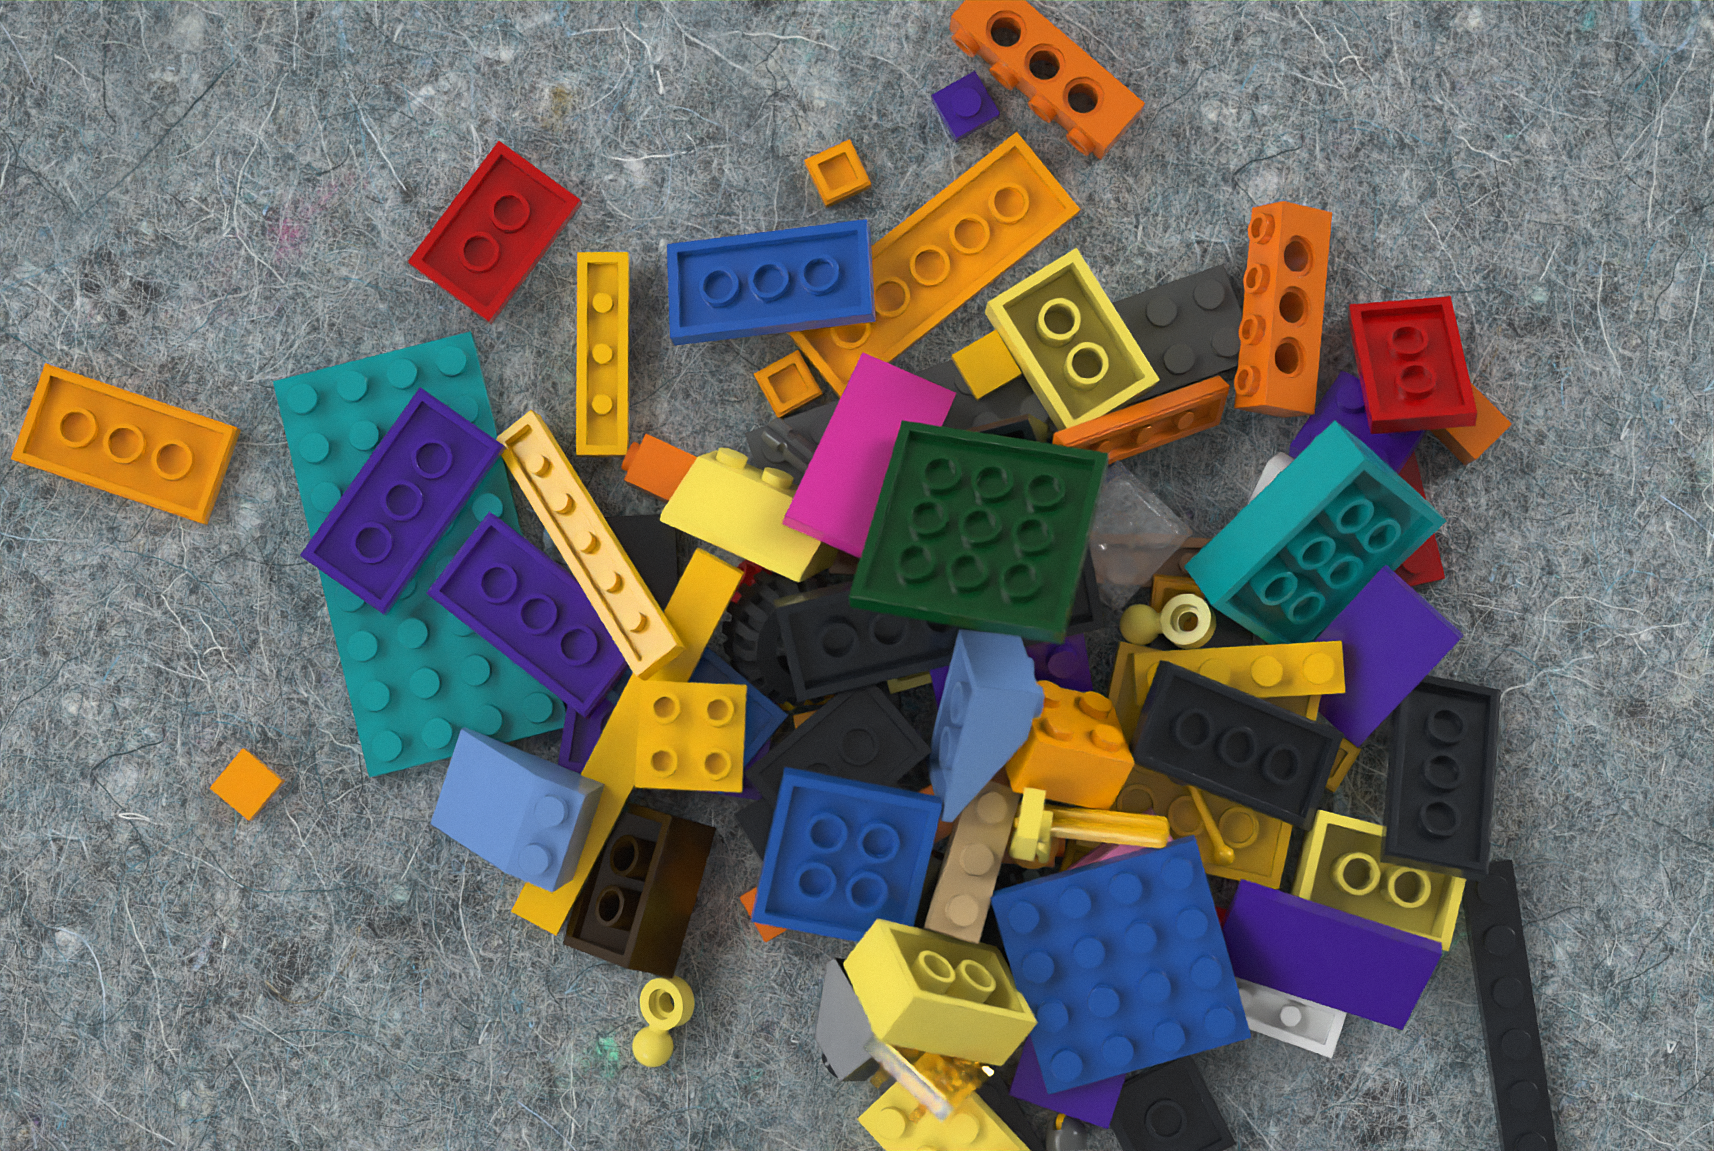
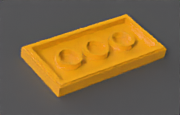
[11,363,241,525]

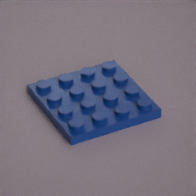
[990,835,1252,1095]

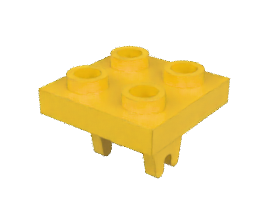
[634,681,747,793]

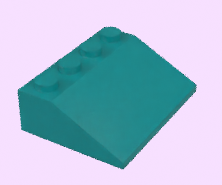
[1184,421,1447,645]

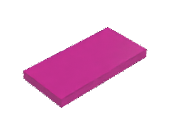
[782,352,957,558]

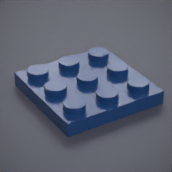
[751,767,943,942]

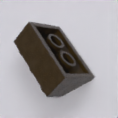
[563,801,716,978]

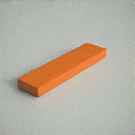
[1052,375,1230,464]

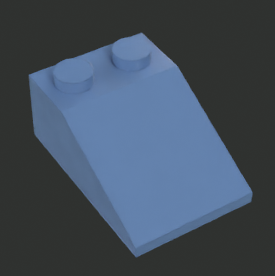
[925,629,1044,822]
[430,727,605,892]

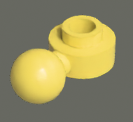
[1119,594,1216,649]
[632,975,695,1067]

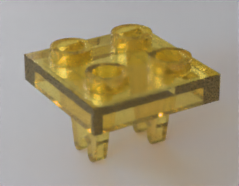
[863,1035,995,1125]

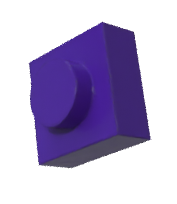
[931,71,1000,142]

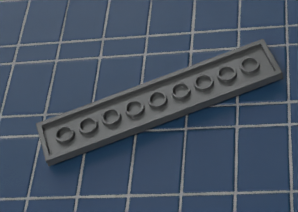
[745,264,1242,486]

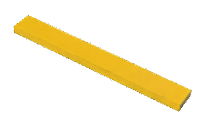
[511,548,745,936]

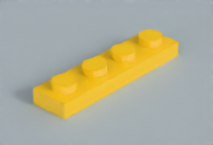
[576,252,630,457]
[1132,641,1345,705]

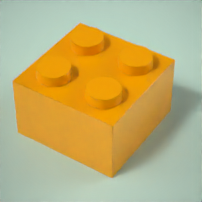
[1005,680,1135,811]

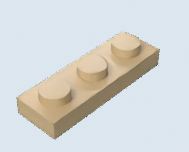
[924,781,1021,944]

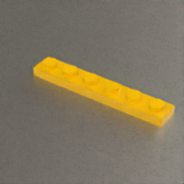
[496,410,686,681]

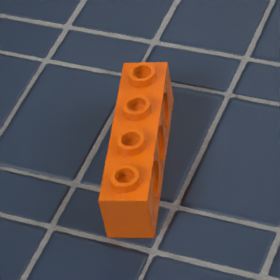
[949,0,1145,160]
[1234,201,1332,418]

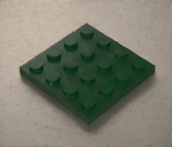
[849,420,1109,644]

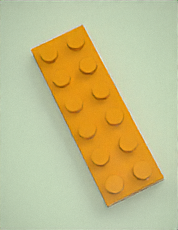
[786,132,1081,398]

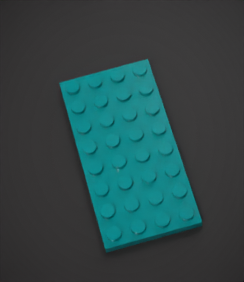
[273,331,567,778]

